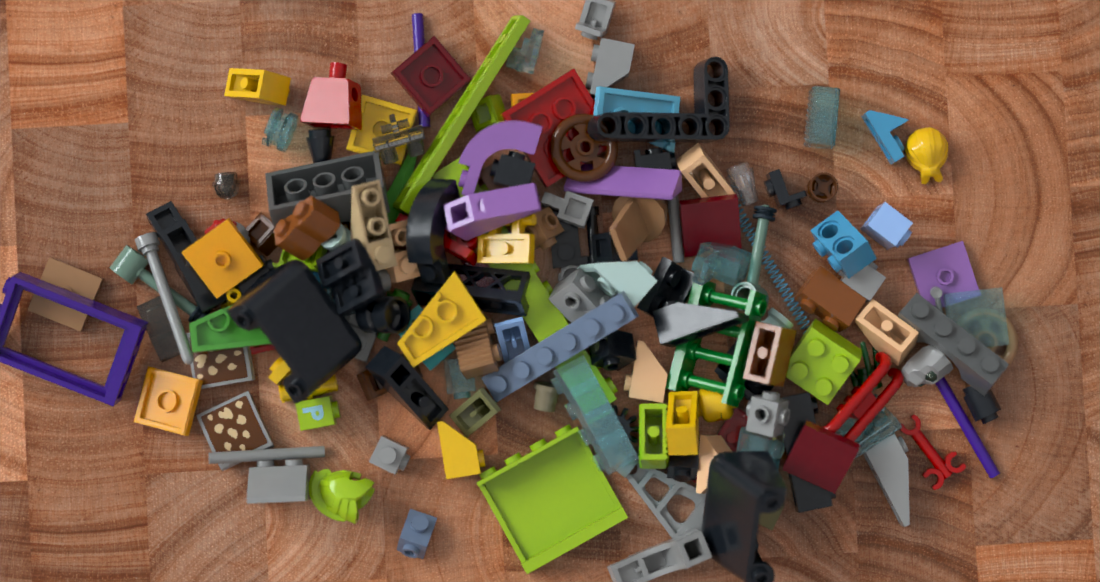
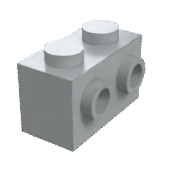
[549,268,611,323]

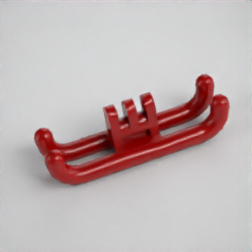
[823,352,904,442]

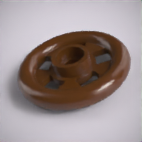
[550,114,618,182]

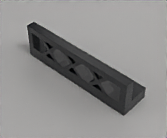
[411,263,531,316]

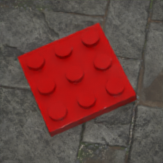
[500,69,607,188]

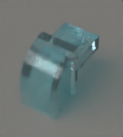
[692,242,752,286]

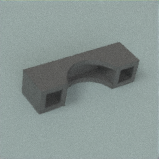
[897,293,1009,397]

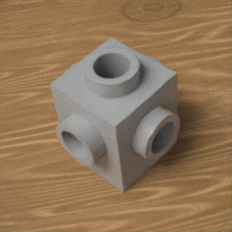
[746,391,790,437]

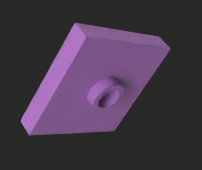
[907,241,981,308]

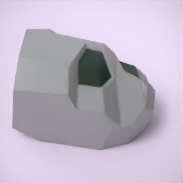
[901,345,953,387]

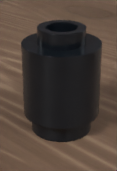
[963,386,1001,424]

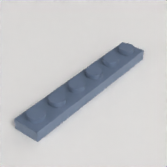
[481,291,639,402]

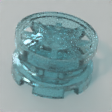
[262,107,298,152]

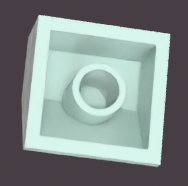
[577,261,657,307]

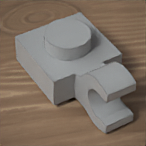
[541,191,594,229]

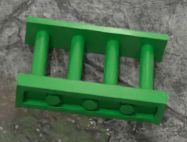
[665,277,767,407]

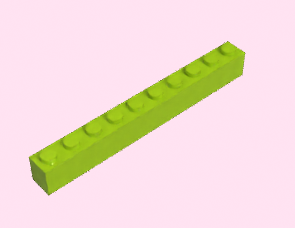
[432,157,618,418]

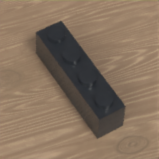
[780,392,836,513]

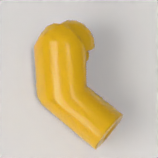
[220,286,241,309]

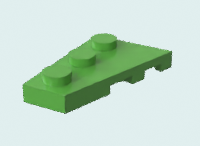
[189,304,272,353]

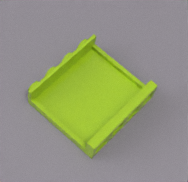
[476,424,628,574]

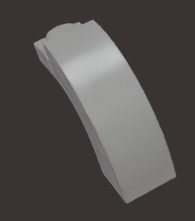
[607,530,712,582]

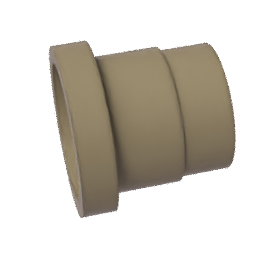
[533,381,563,412]

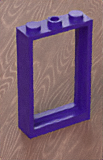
[0,272,149,406]

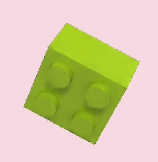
[786,318,862,405]

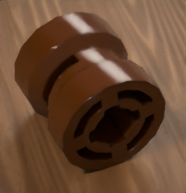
[807,172,838,203]

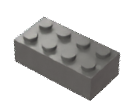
[265,150,390,229]

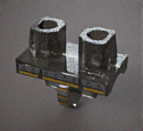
[372,114,425,165]

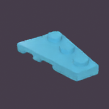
[593,86,680,153]

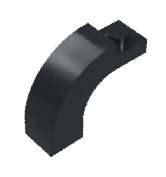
[406,179,460,284]

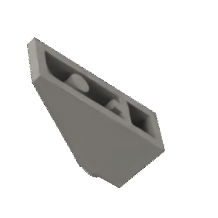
[860,433,910,527]

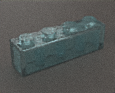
[551,355,639,475]

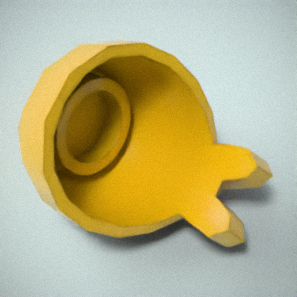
[905,127,948,185]

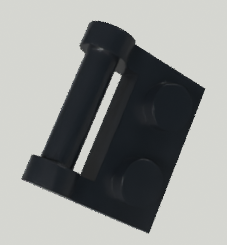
[551,206,600,269]

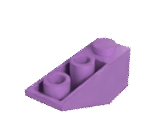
[444,183,541,241]

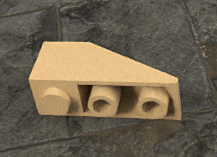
[350,180,397,271]

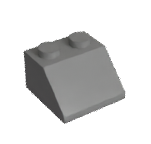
[247,459,311,504]

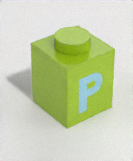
[296,396,341,431]

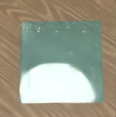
[943,287,1009,347]

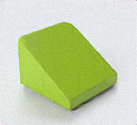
[471,94,506,132]

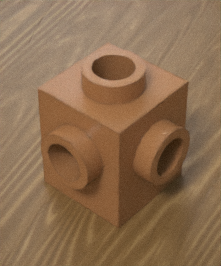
[511,206,564,251]

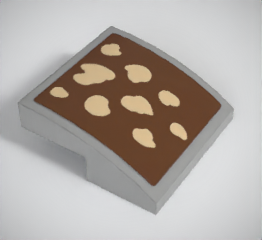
[186,333,255,389]
[196,391,274,471]

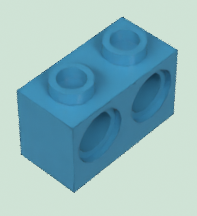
[810,210,877,279]

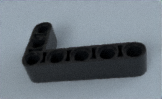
[587,57,730,143]

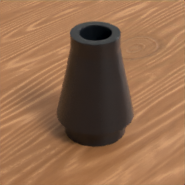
[306,129,334,163]

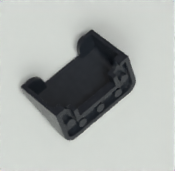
[227,260,362,404]
[701,451,787,582]

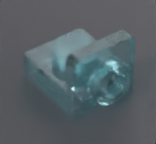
[506,28,544,74]
[443,358,476,399]

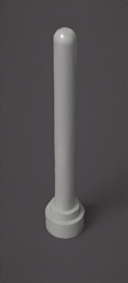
[135,232,194,365]

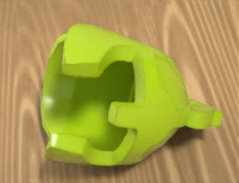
[309,469,375,524]

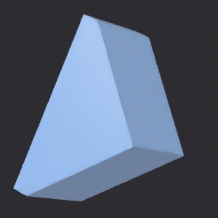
[494,317,530,363]

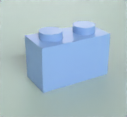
[860,202,913,250]

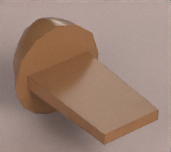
[609,196,668,261]

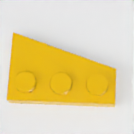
[397,271,487,367]

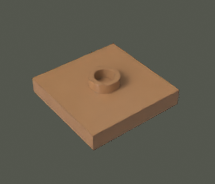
[28,257,104,332]

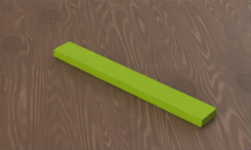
[393,15,530,214]

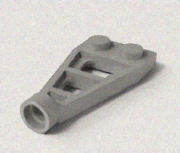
[616,453,706,539]

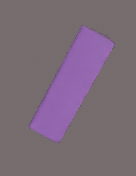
[564,164,682,200]

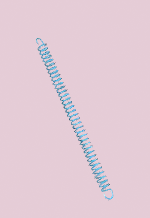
[739,204,810,334]

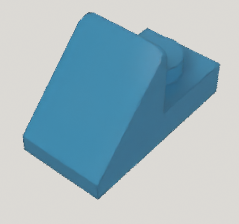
[861,110,909,165]

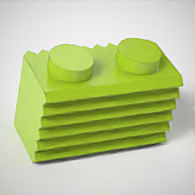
[639,403,669,469]

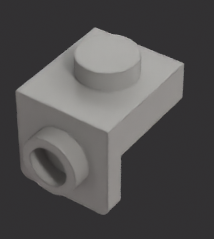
[575,0,616,40]

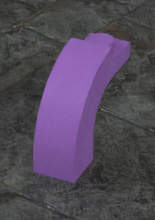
[458,120,542,195]

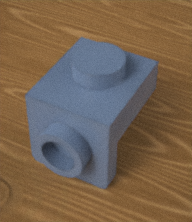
[397,509,437,559]

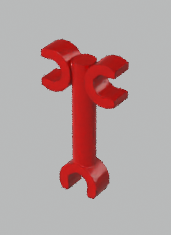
[898,414,966,490]

